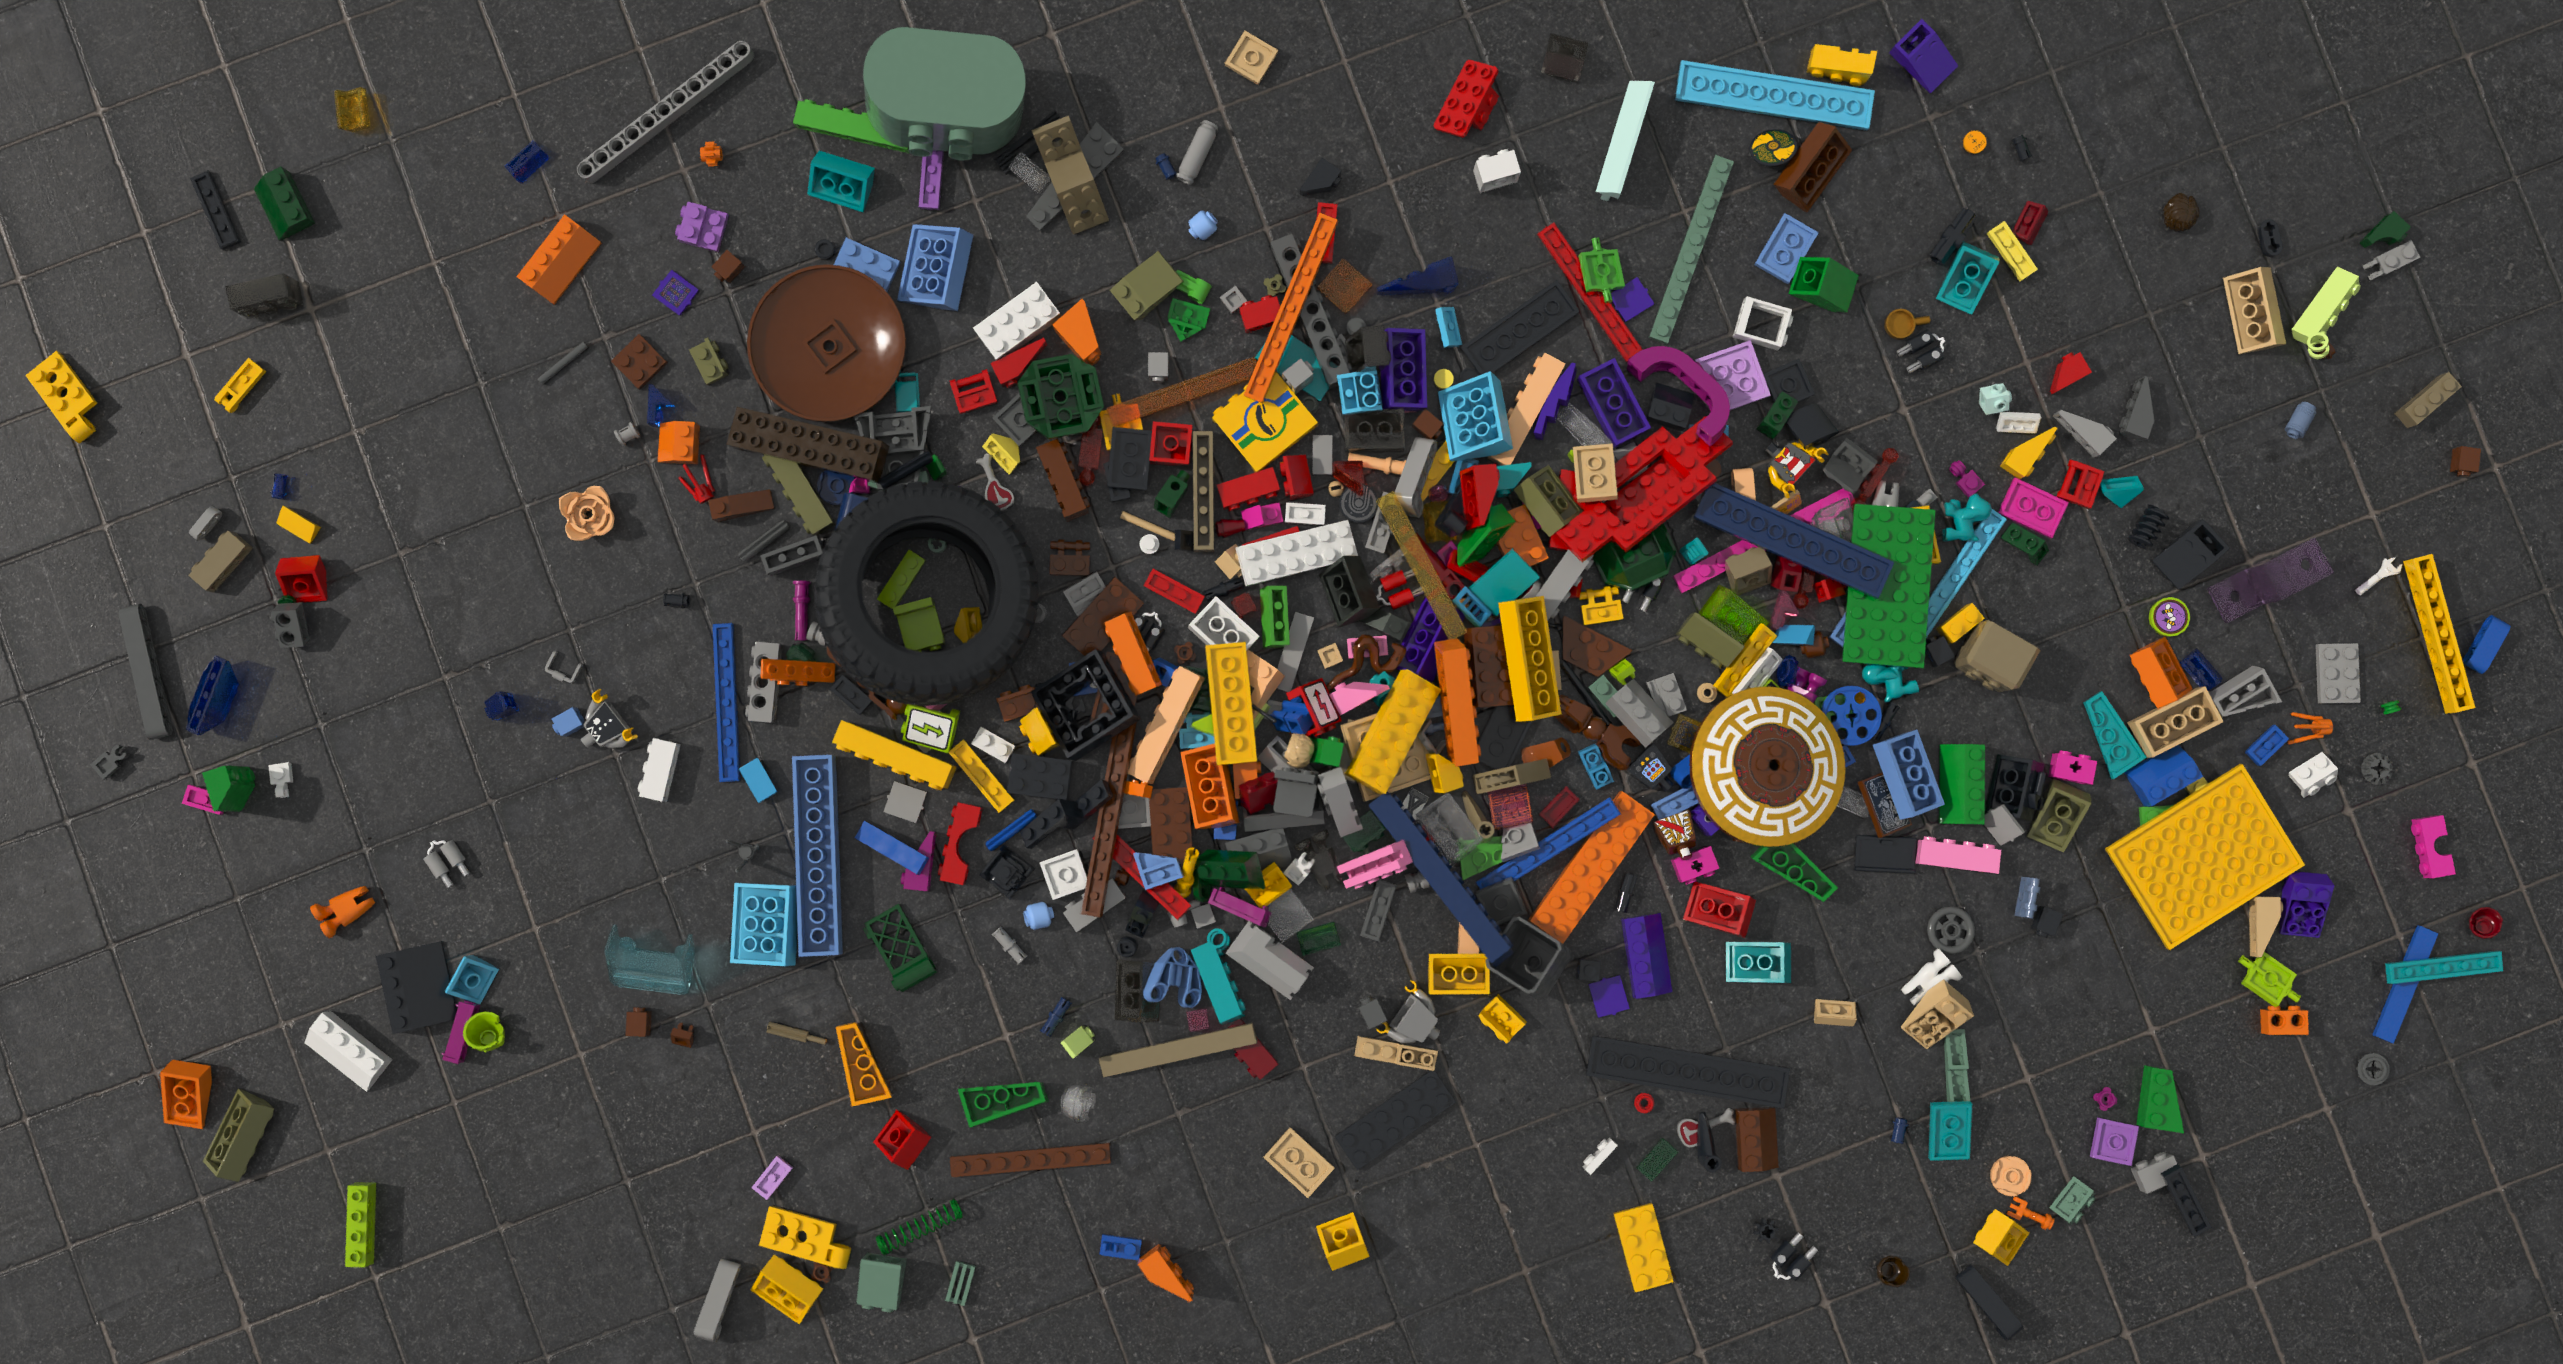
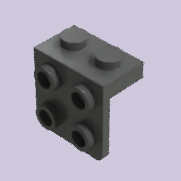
[1823,437,1878,494]
[1273,767,1319,817]

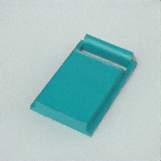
[895,372,920,413]

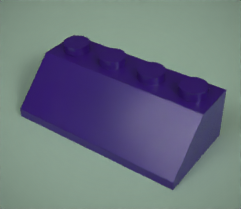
[1396,596,1465,683]
[1621,913,1672,999]

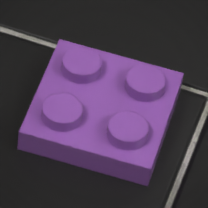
[2090,1117,2139,1166]

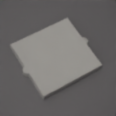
[884,781,927,823]
[1984,804,2025,846]

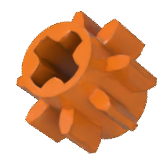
[700,141,723,167]

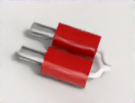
[1376,568,1425,610]

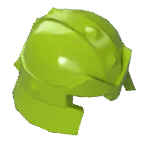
[463,1011,505,1053]

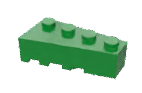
[958,1082,1049,1128]

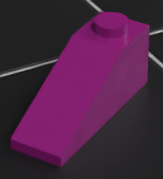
[901,831,936,891]

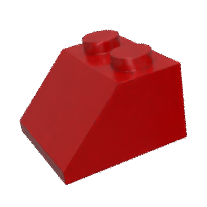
[275,555,328,603]
[873,1110,931,1170]

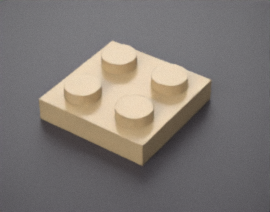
[1225,31,1278,85]

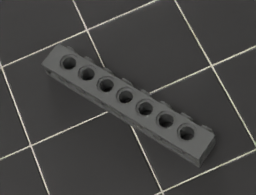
[1270,234,1353,389]

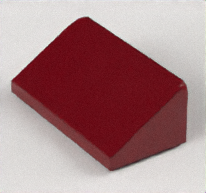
[2012,201,2048,245]

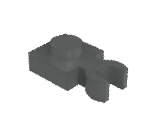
[90,745,130,780]

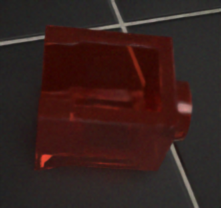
[1231,593,1257,619]

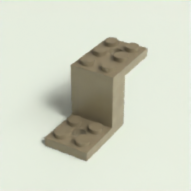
[1032,116,1109,235]

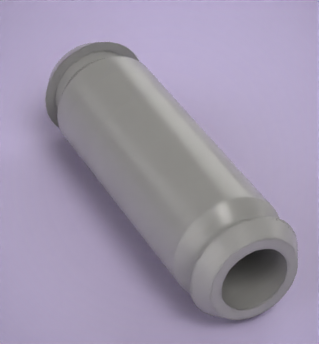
[1176,120,1218,185]

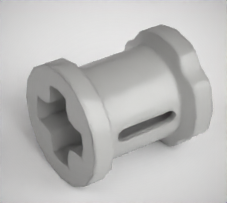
[614,421,641,446]

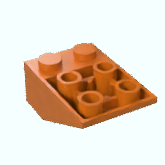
[1137,1244,1194,1302]

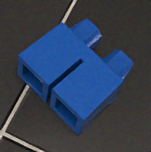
[1270,697,1314,735]

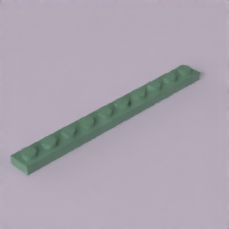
[1649,155,1734,345]

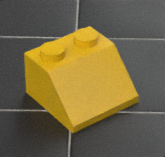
[1973,1209,2029,1266]
[1316,1212,1370,1271]

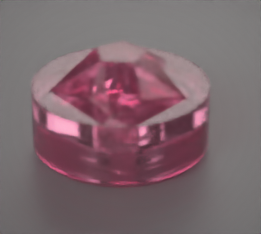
[1428,485,1449,503]

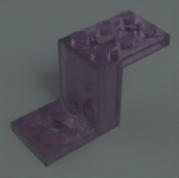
[2207,537,2334,623]

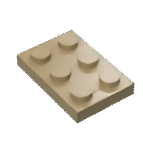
[1573,443,1618,503]
[1263,1127,1335,1198]

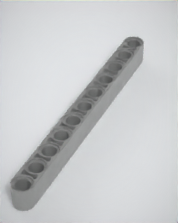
[577,41,754,183]

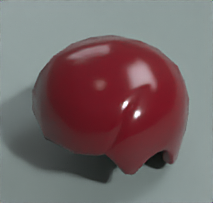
[2469,907,2503,939]

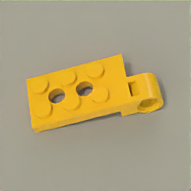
[25,351,97,443]
[759,1206,852,1269]

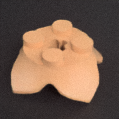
[559,486,614,541]

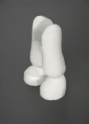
[1901,949,1963,1005]

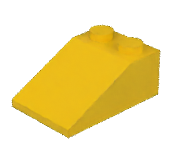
[1019,708,1060,756]

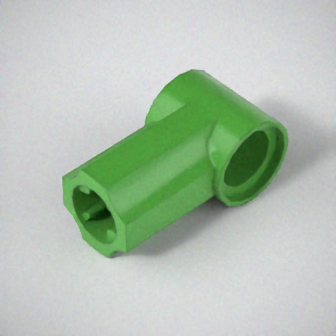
[1176,270,1212,304]

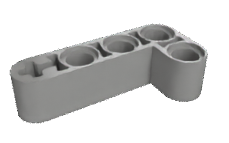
[1394,437,1437,518]
[694,1258,741,1343]

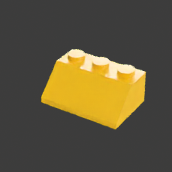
[1428,954,1490,994]
[751,1255,823,1324]

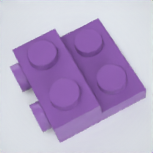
[675,202,729,252]

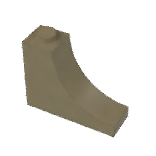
[1473,758,1551,794]

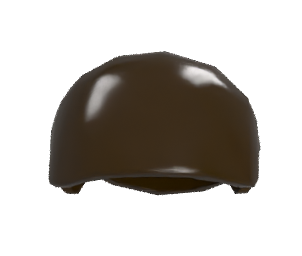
[1877,1256,1910,1287]

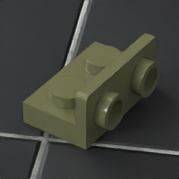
[689,337,729,386]

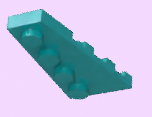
[2083,691,2147,779]

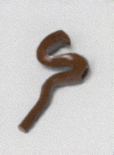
[1326,635,1406,693]

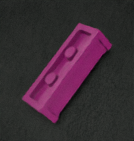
[1208,887,1272,927]
[441,1000,481,1064]

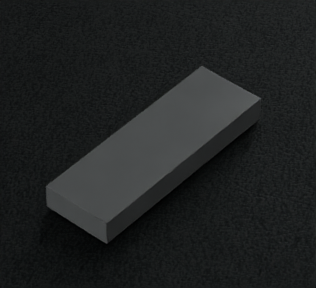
[1360,879,1397,942]

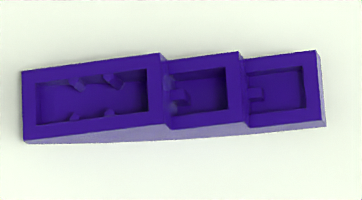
[1534,363,1577,440]

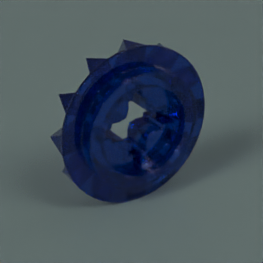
[1777,655,1799,687]

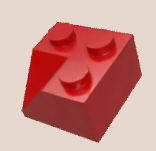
[1149,421,1193,466]

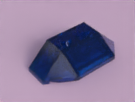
[186,655,239,736]

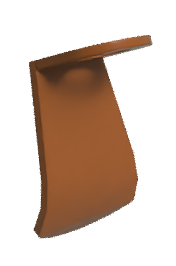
[1521,737,1571,769]

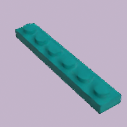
[2385,951,2503,984]

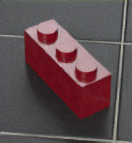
[1227,1018,1278,1080]

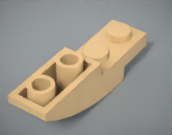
[1354,1036,1438,1071]

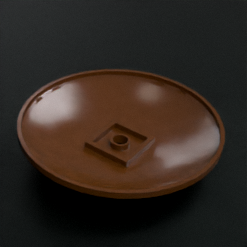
[747,265,906,422]

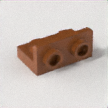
[996,685,1040,722]

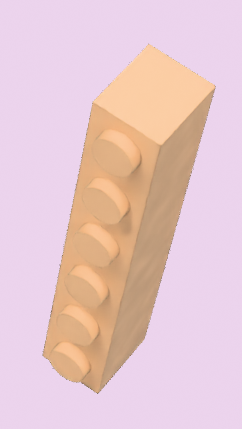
[1487,353,1565,466]
[1128,666,1205,784]

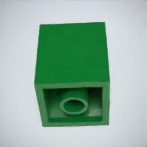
[1789,257,1859,312]

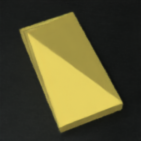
[982,434,1020,475]

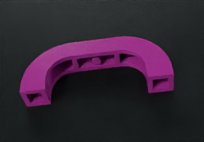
[1627,346,1730,446]

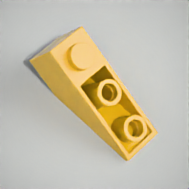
[2000,427,2057,479]

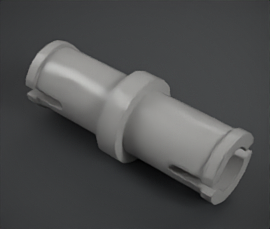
[992,926,1027,964]

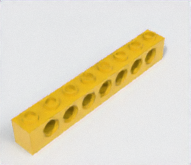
[2403,554,2475,714]

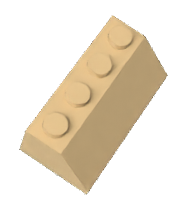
[2223,267,2286,354]

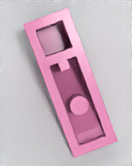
[1329,682,1390,716]

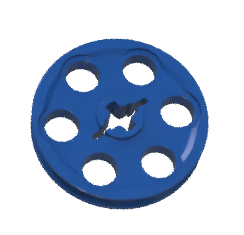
[1821,686,1882,745]

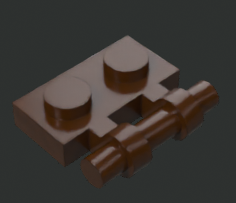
[1050,539,1090,576]

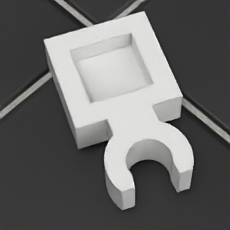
[1283,852,1315,886]

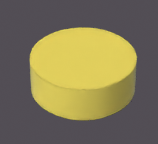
[1434,369,1454,390]

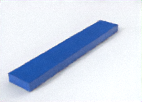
[2372,926,2438,1044]

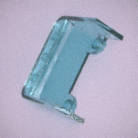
[604,924,695,995]

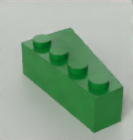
[1750,843,1838,902]

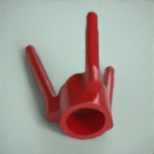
[679,454,715,504]

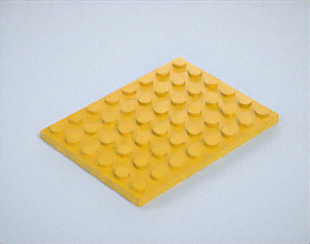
[2105,764,2305,950]

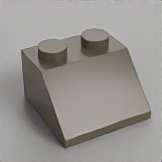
[1725,547,1772,597]

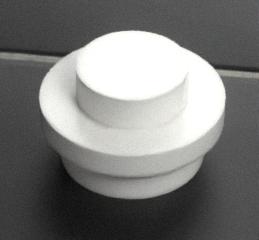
[1140,534,1159,554]

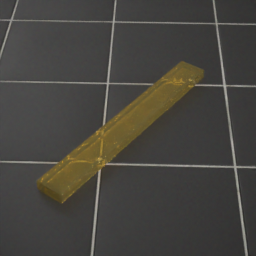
[1376,491,1467,640]

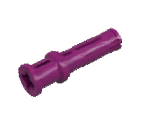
[793,581,811,641]

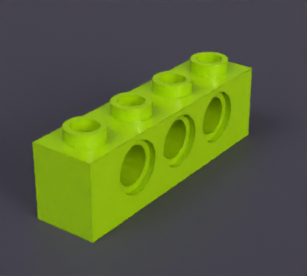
[345,1182,376,1267]

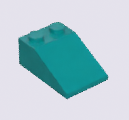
[1936,241,2000,315]
[1726,942,1791,983]

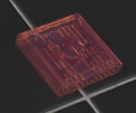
[1488,784,1533,830]

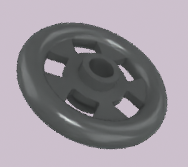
[1927,906,1975,954]

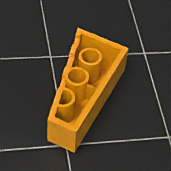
[836,1022,892,1106]

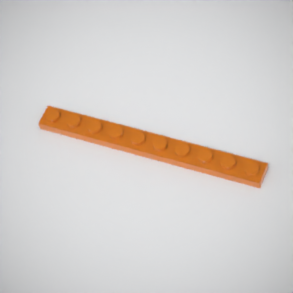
[1244,213,1338,404]

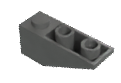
[2119,376,2154,442]

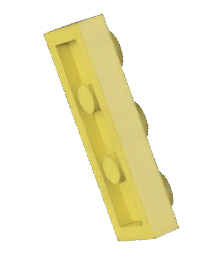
[1986,221,2038,282]

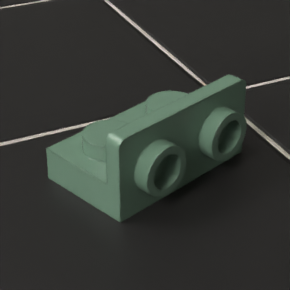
[2049,1176,2096,1225]

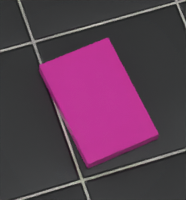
[1998,477,2069,539]

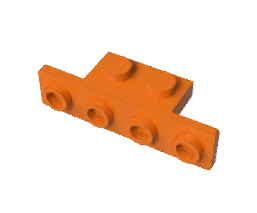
[761,659,835,686]

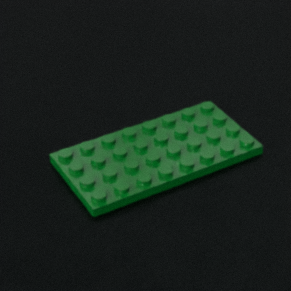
[1842,504,1936,669]

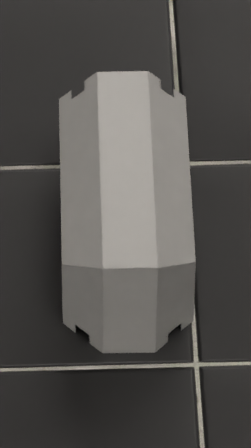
[1226,921,1314,1000]

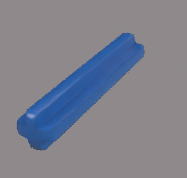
[985,809,1037,851]

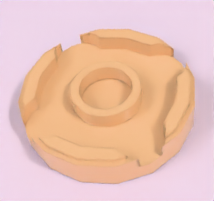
[1990,1156,2032,1196]

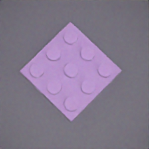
[1694,340,1771,410]

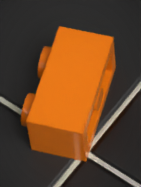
[1124,780,1153,798]

